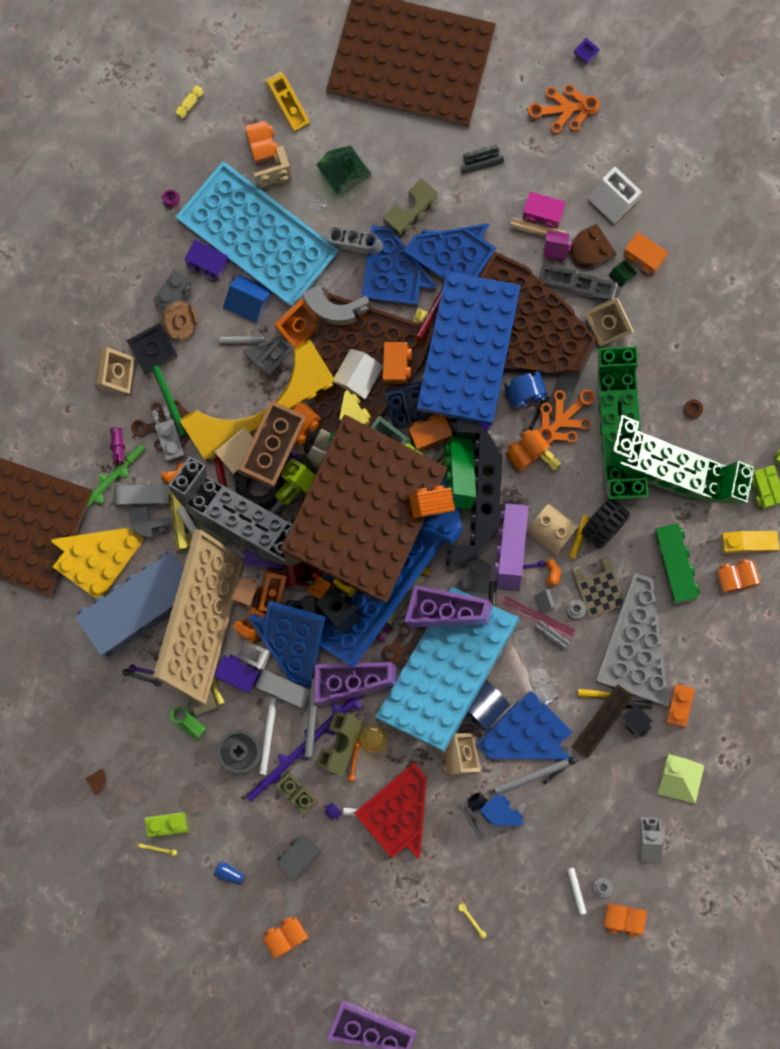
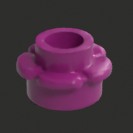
[162,189,180,207]

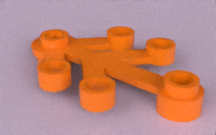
[528,84,600,134]
[537,389,595,444]

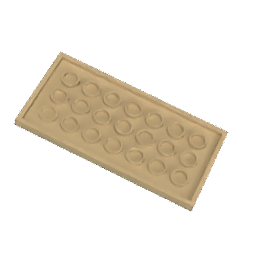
[153,530,244,704]

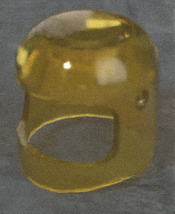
[358,725,388,753]

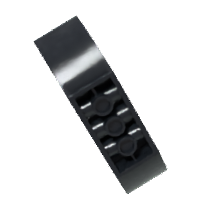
[446,419,502,572]

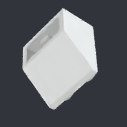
[587,167,642,224]

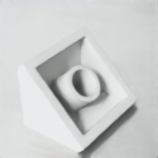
[333,349,383,399]

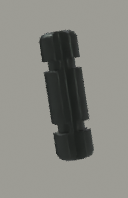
[463,145,500,164]

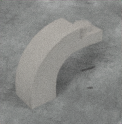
[303,285,371,325]

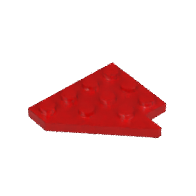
[354,763,427,858]

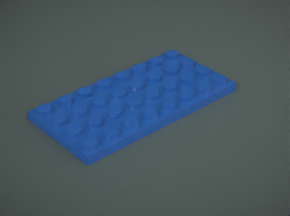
[417,271,521,425]
[320,531,443,668]

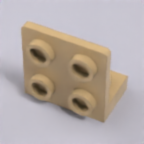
[253,145,292,189]

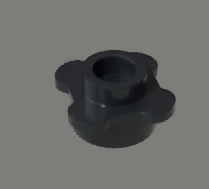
[467,793,488,812]

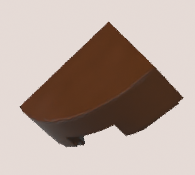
[85,768,106,795]

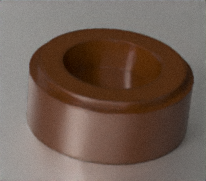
[683,399,703,419]

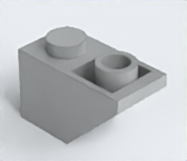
[640,817,663,862]

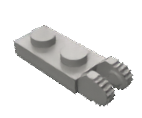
[152,406,185,462]

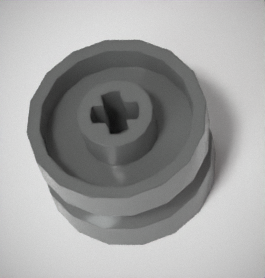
[217,730,262,775]

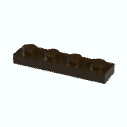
[571,684,633,759]

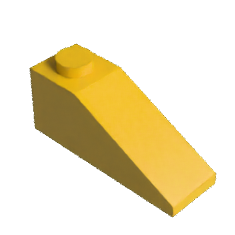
[264,72,310,131]
[720,531,780,556]

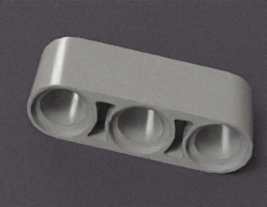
[327,227,383,255]
[114,484,169,507]
[253,669,310,710]

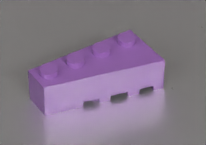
[494,503,529,591]
[405,585,493,628]
[314,662,396,707]
[327,1000,417,1049]

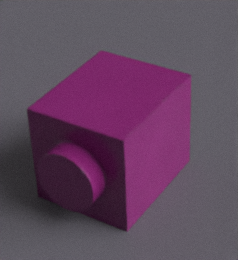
[543,231,572,260]

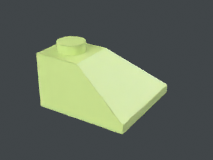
[657,754,704,804]

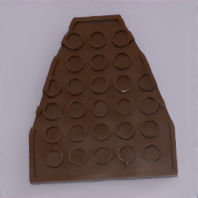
[481,251,596,373]
[315,293,434,433]

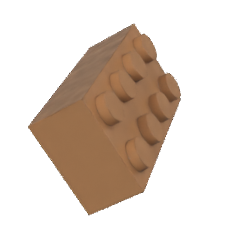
[238,400,306,489]

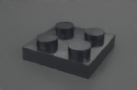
[126,323,178,374]

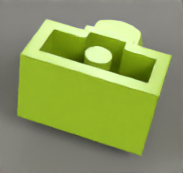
[276,458,315,505]

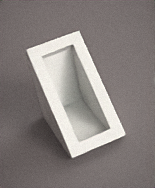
[238,640,272,670]

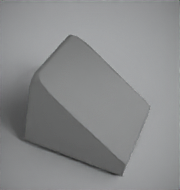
[534,589,555,614]

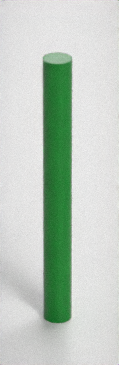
[152,366,188,437]

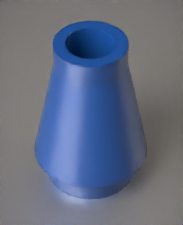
[213,862,244,885]

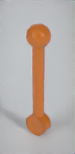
[347,742,360,782]

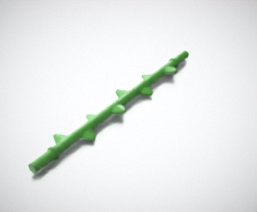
[8,444,145,585]

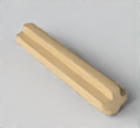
[510,218,565,237]

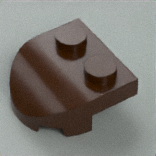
[570,224,617,269]

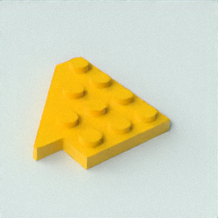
[50,527,144,599]

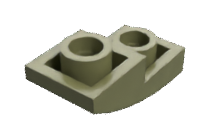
[274,771,317,814]

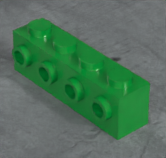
[443,436,476,510]
[654,523,700,605]

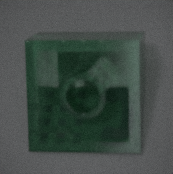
[316,145,372,194]

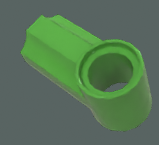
[170,706,206,741]

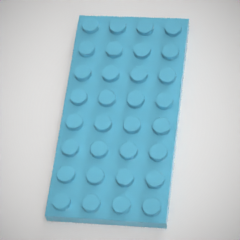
[176,161,339,308]
[376,587,519,752]

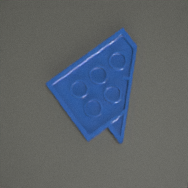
[403,223,496,280]
[361,225,436,306]
[419,472,463,545]
[248,601,326,688]
[476,690,572,760]

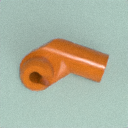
[161,462,184,484]
[545,558,561,587]

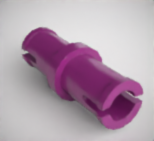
[110,427,125,466]

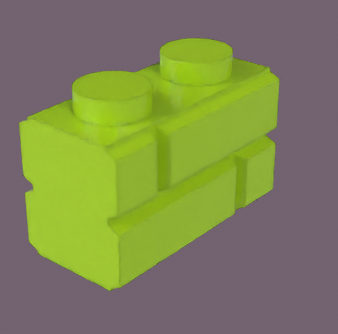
[751,465,780,510]
[145,812,188,838]

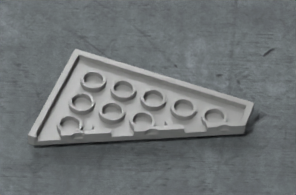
[596,573,669,707]

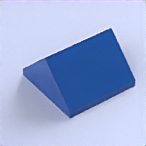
[223,275,272,324]

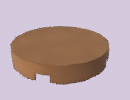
[161,301,197,339]

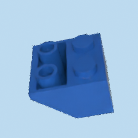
[479,794,524,828]

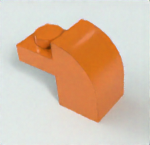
[232,606,266,643]

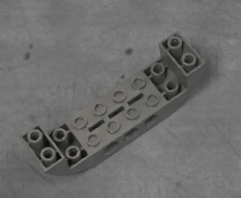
[168,457,301,565]

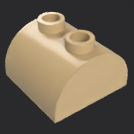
[94,347,135,394]
[526,504,579,557]
[440,733,481,777]

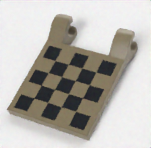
[572,557,624,618]

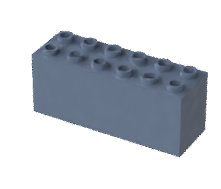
[75,551,184,660]

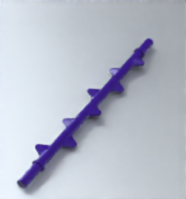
[246,695,364,802]

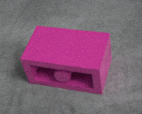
[522,191,566,228]

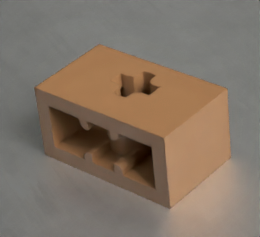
[232,576,260,610]

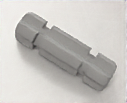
[535,621,570,650]

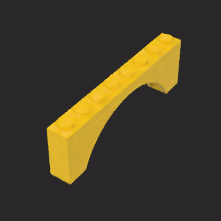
[180,339,335,460]

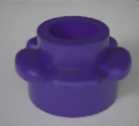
[324,802,342,820]

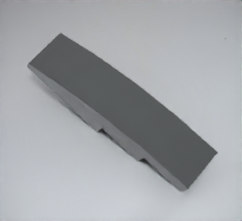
[538,265,618,301]

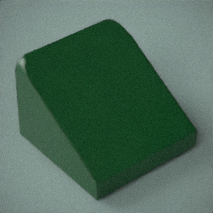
[608,260,637,287]

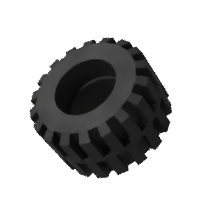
[235,474,284,511]
[581,499,630,549]

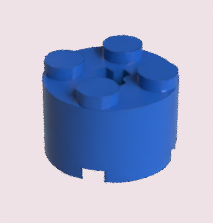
[504,372,547,410]

